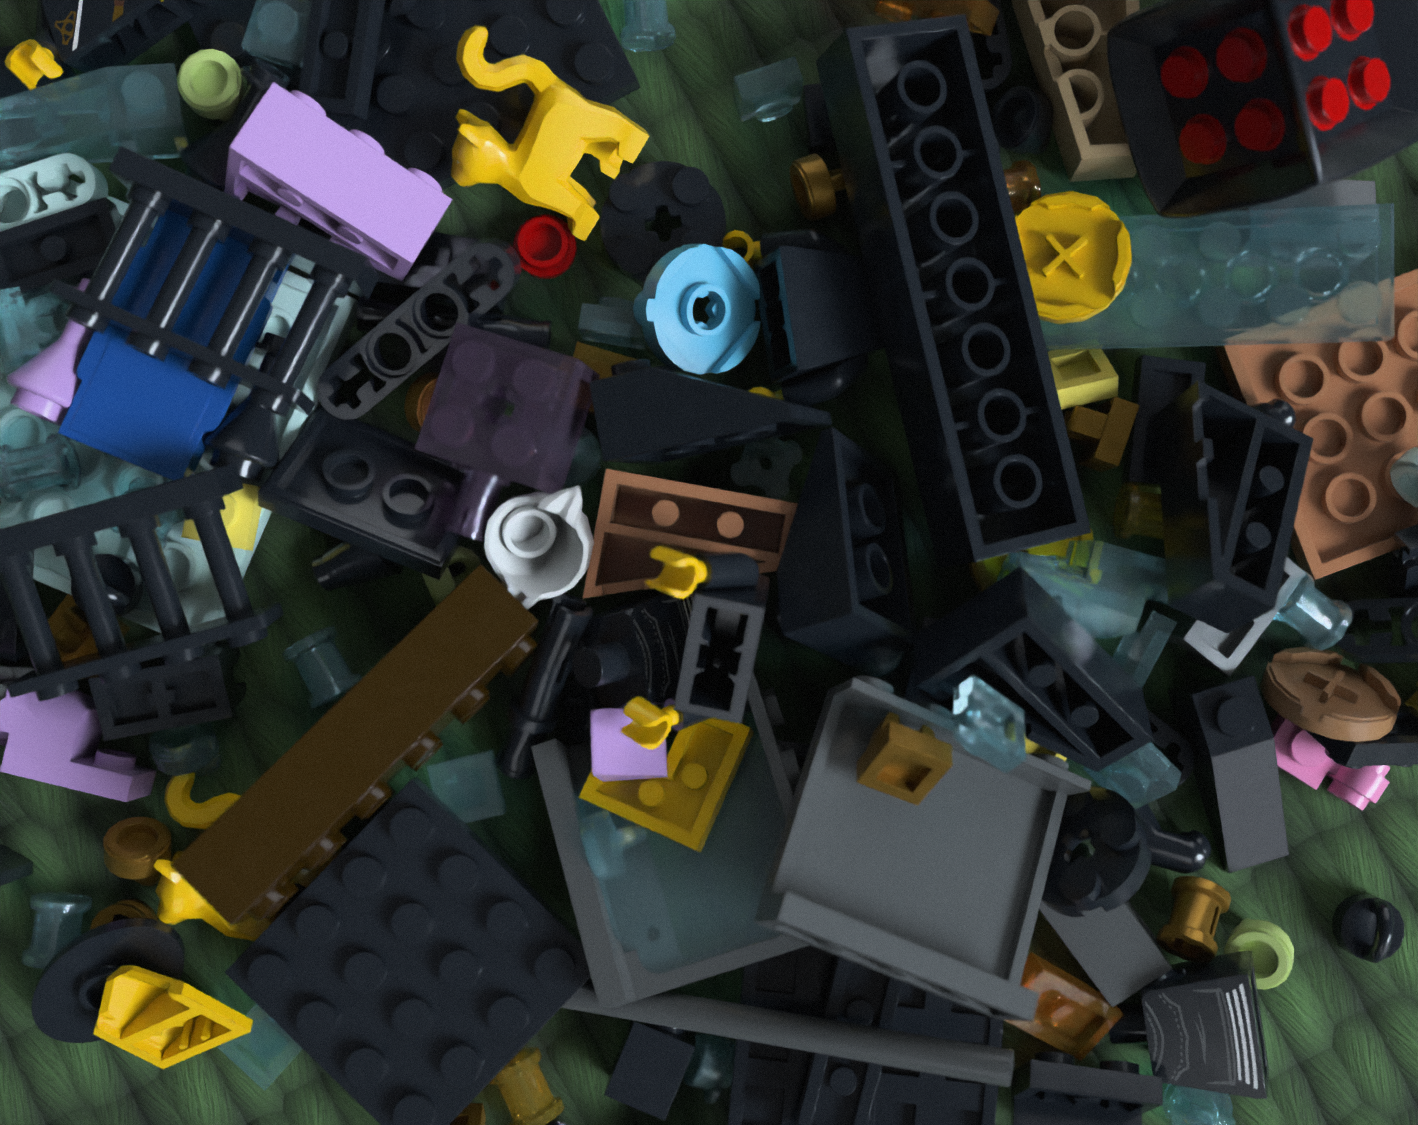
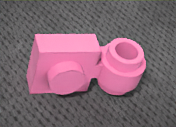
[1270,713,1390,811]

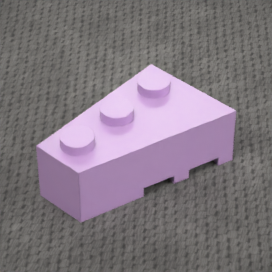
[224,82,452,282]

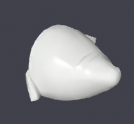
[484,486,594,610]

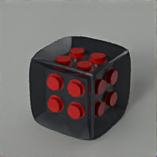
[1107,0,1418,219]

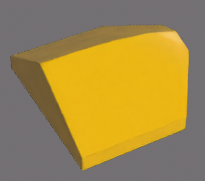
[93,965,253,1069]

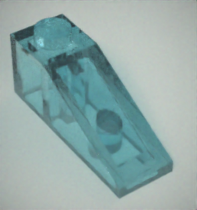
[0,63,190,170]

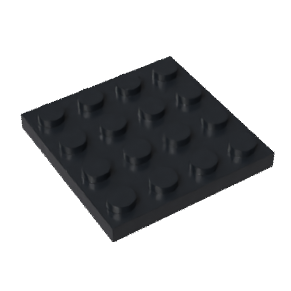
[224,776,591,1125]

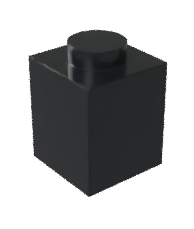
[604,1020,696,1121]

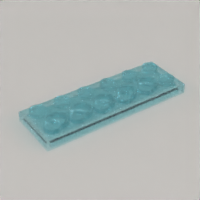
[1040,203,1394,350]

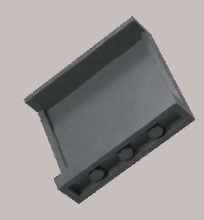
[753,676,1092,1021]

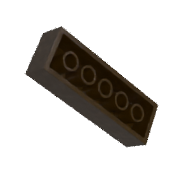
[170,564,538,926]

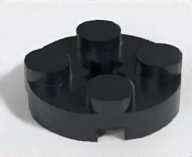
[600,161,726,287]
[1041,786,1151,917]

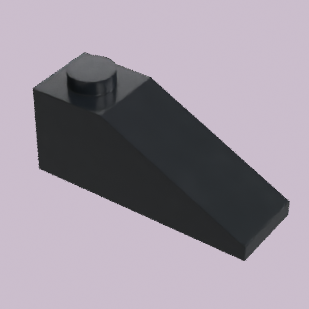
[1168,673,1289,873]

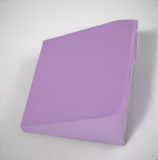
[590,708,668,782]

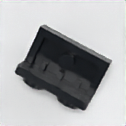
[1010,1052,1163,1125]

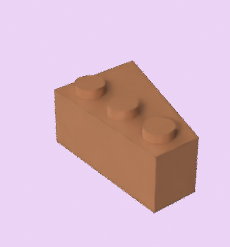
[583,469,798,598]

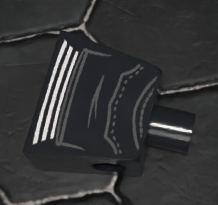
[573,589,696,709]
[1107,951,1269,1099]

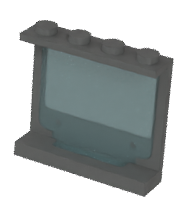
[531,672,809,1008]

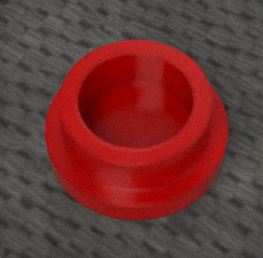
[513,215,577,279]

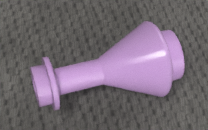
[7,278,94,426]

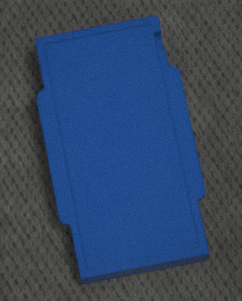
[58,209,289,480]

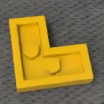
[579,718,754,853]

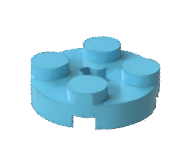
[633,244,761,375]

